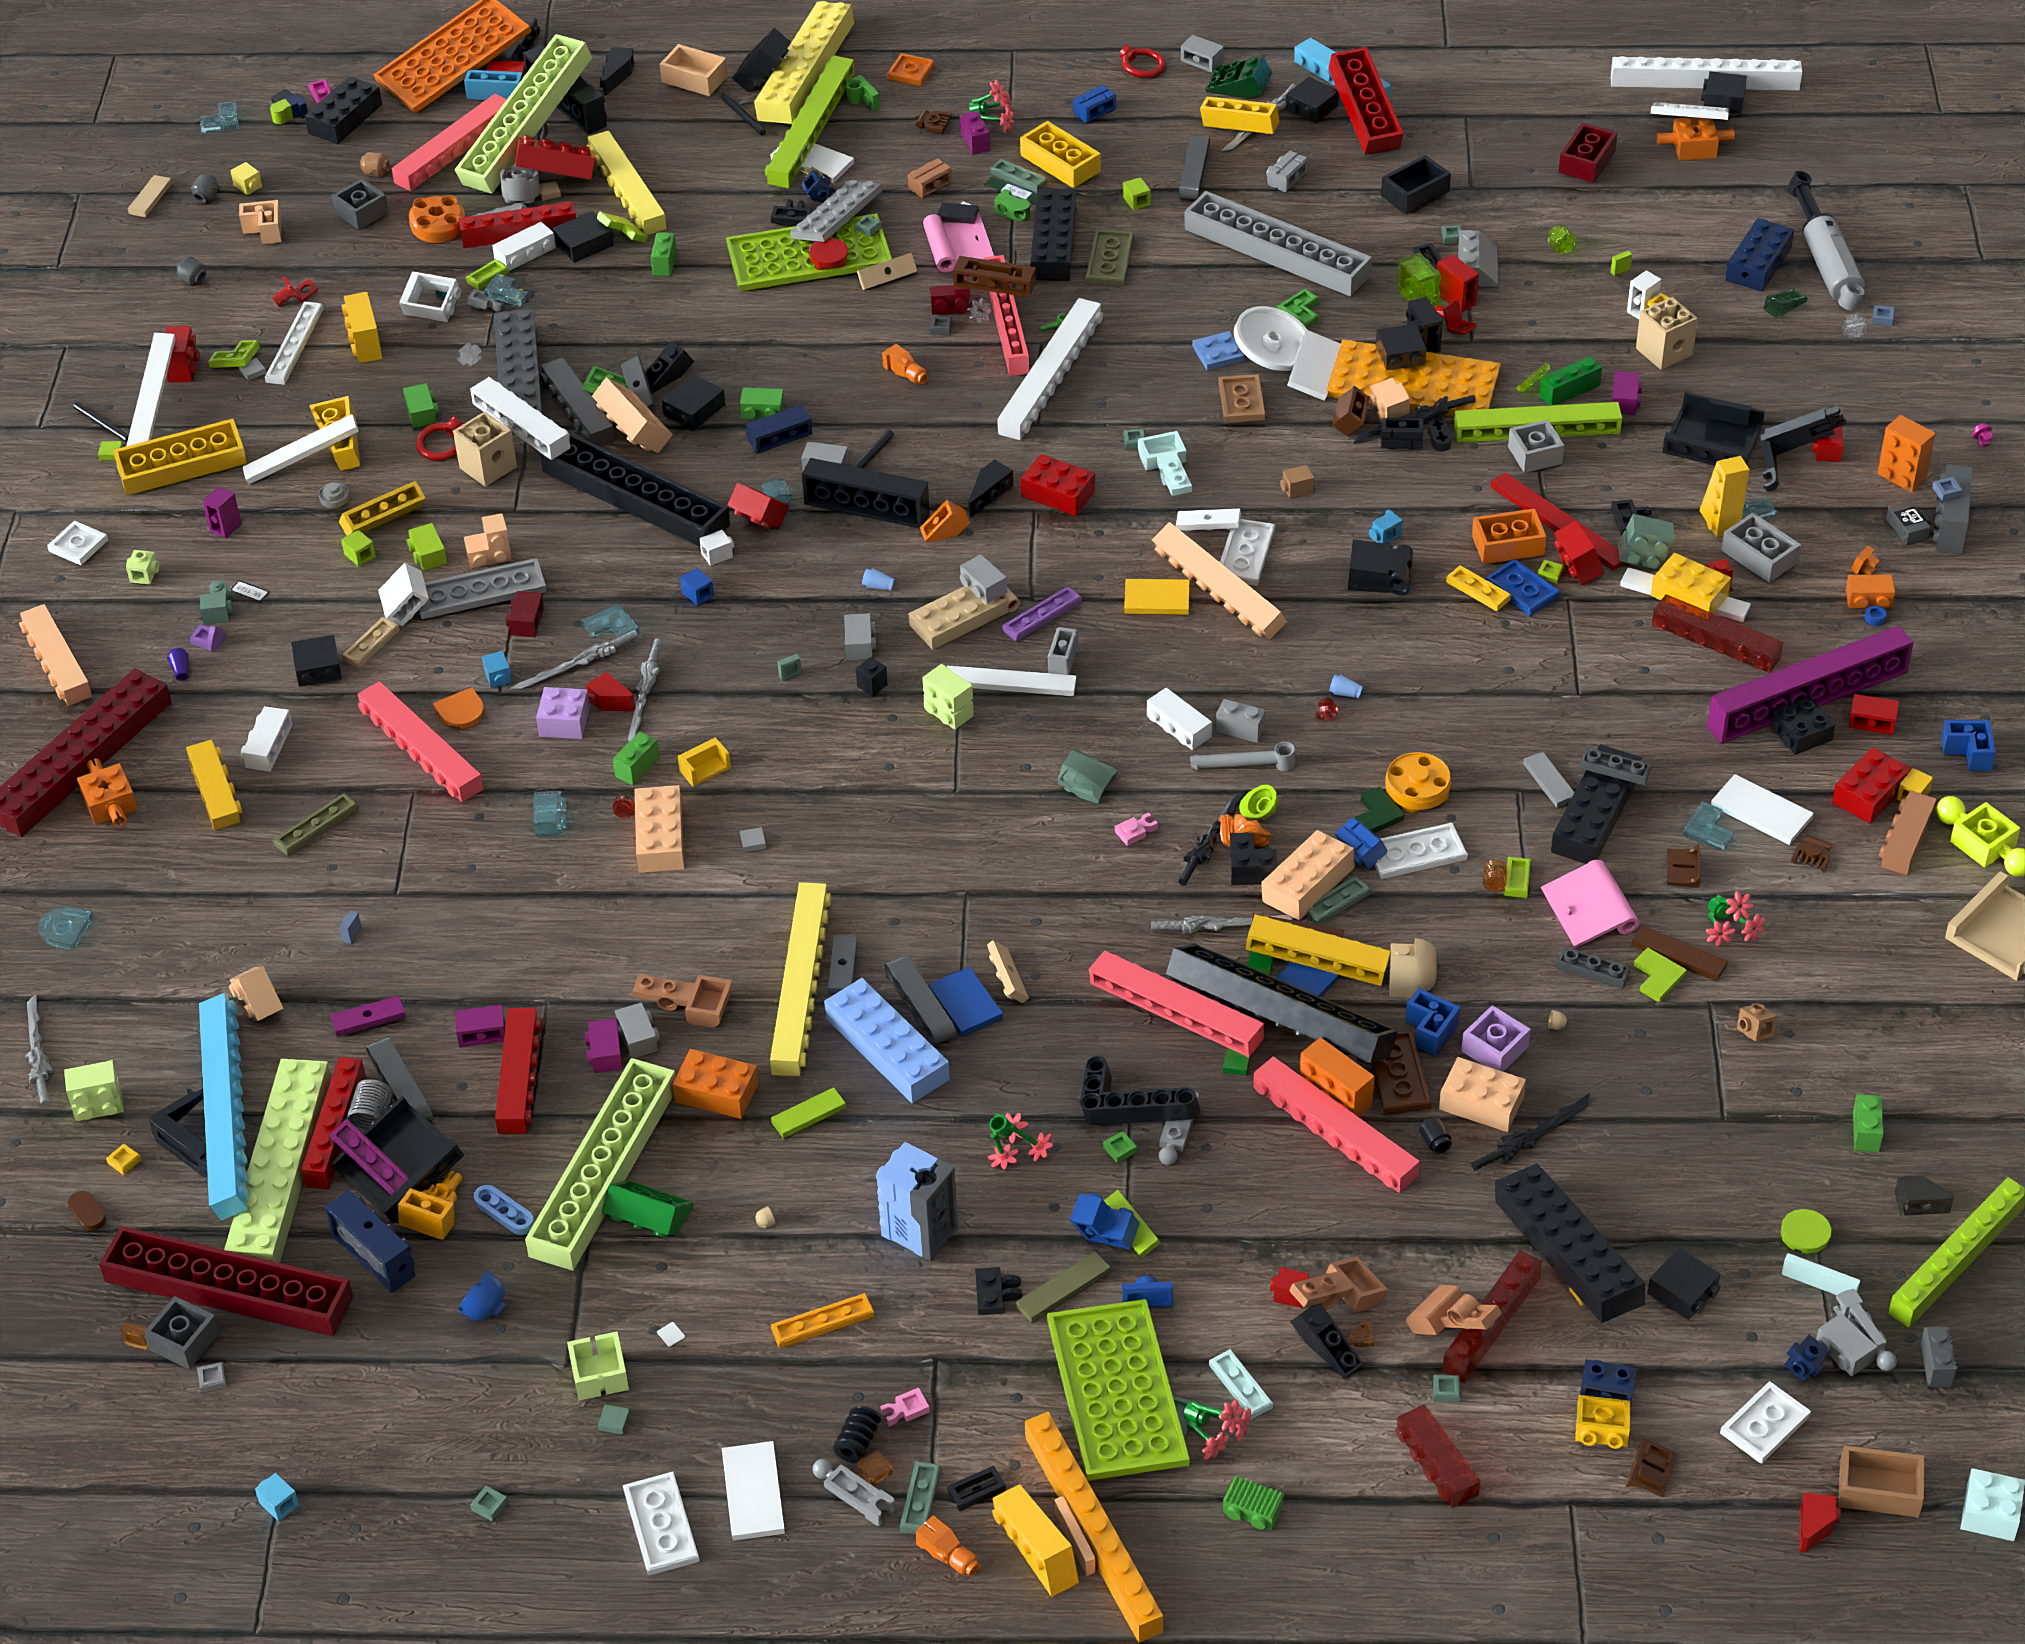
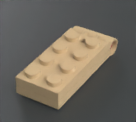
[909,586,1020,650]

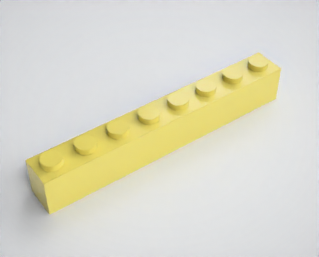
[586,130,667,235]

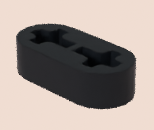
[1428,418,1451,451]

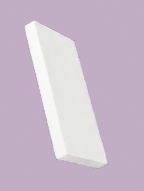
[770,144,854,183]
[1287,330,1341,401]
[1220,519,1275,586]
[1711,774,1814,845]
[1374,823,1468,879]
[722,1441,785,1541]
[623,1472,700,1576]

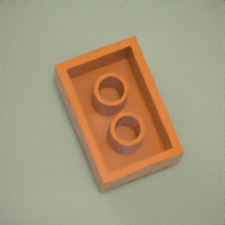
[1877,415,1936,492]
[1472,509,1546,564]
[1300,1037,1375,1117]
[672,1049,759,1119]

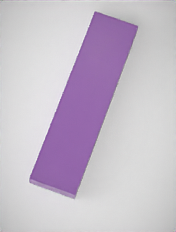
[1002,586,1082,642]

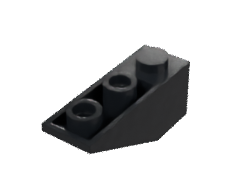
[600,47,635,96]
[645,341,695,394]
[969,459,1013,517]
[1290,1303,1364,1378]

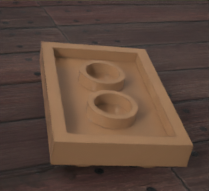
[1218,374,1265,423]

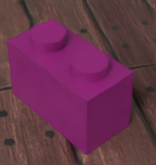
[960,111,990,155]
[1612,371,1643,415]
[203,486,242,538]
[455,1005,505,1047]
[585,1018,622,1073]

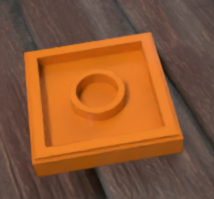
[887,53,935,87]

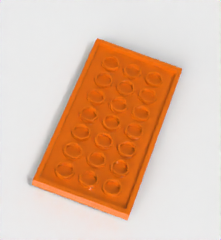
[373,0,532,114]

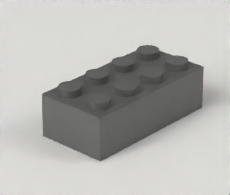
[1933,464,1972,555]

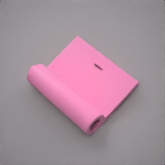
[923,214,994,272]
[1541,860,1639,948]

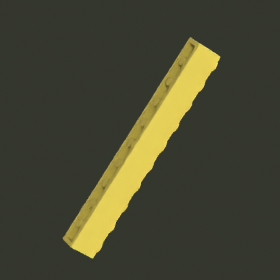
[770,882,831,1076]

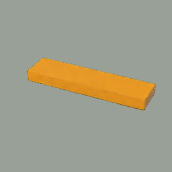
[771,1293,874,1349]

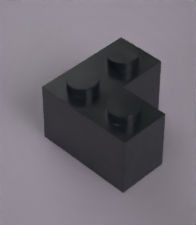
[1230,833,1278,885]

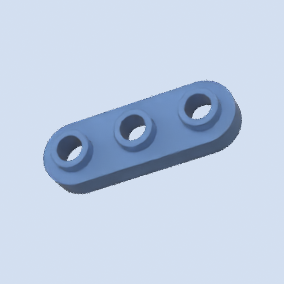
[473,1185,534,1235]

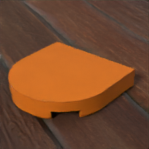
[433,687,484,729]

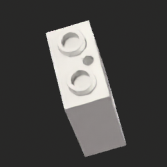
[399,271,461,322]

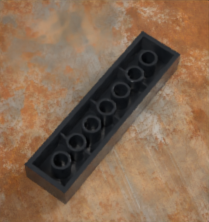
[1495,1163,1645,1323]

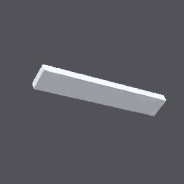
[265,302,324,385]
[243,414,359,484]
[1620,567,1751,622]
[947,666,1076,696]

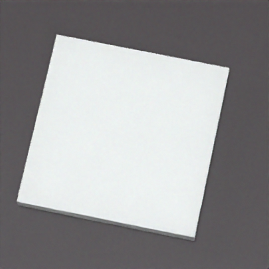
[1651,102,1730,120]

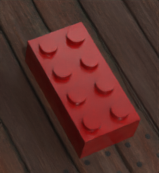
[514,135,595,180]

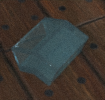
[761,478,792,505]

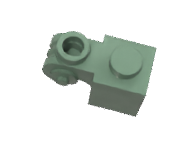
[200,581,233,624]

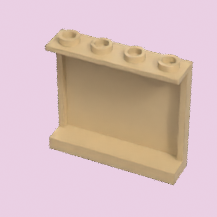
[1945,871,2025,981]

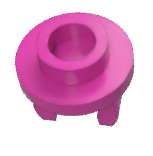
[1972,423,1993,447]

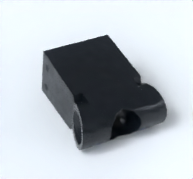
[1347,539,1413,596]

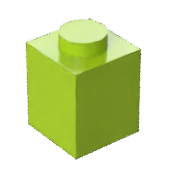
[1123,177,1151,211]
[341,530,376,567]

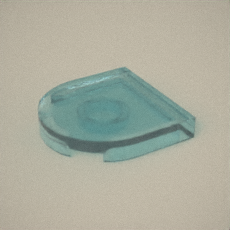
[38,907,94,950]

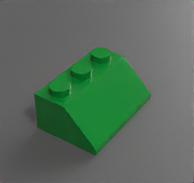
[602,1180,694,1237]

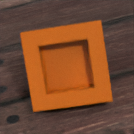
[1851,546,1880,575]

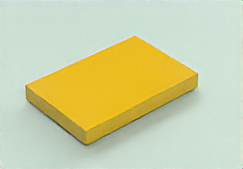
[1124,579,1189,615]

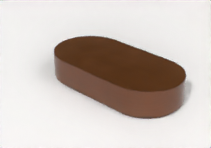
[68,1191,106,1231]

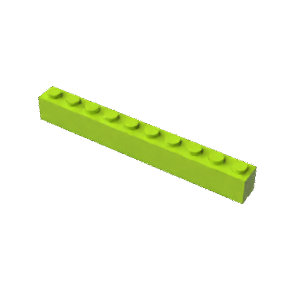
[765,55,854,189]

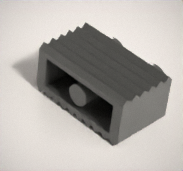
[1920,1327,1958,1387]

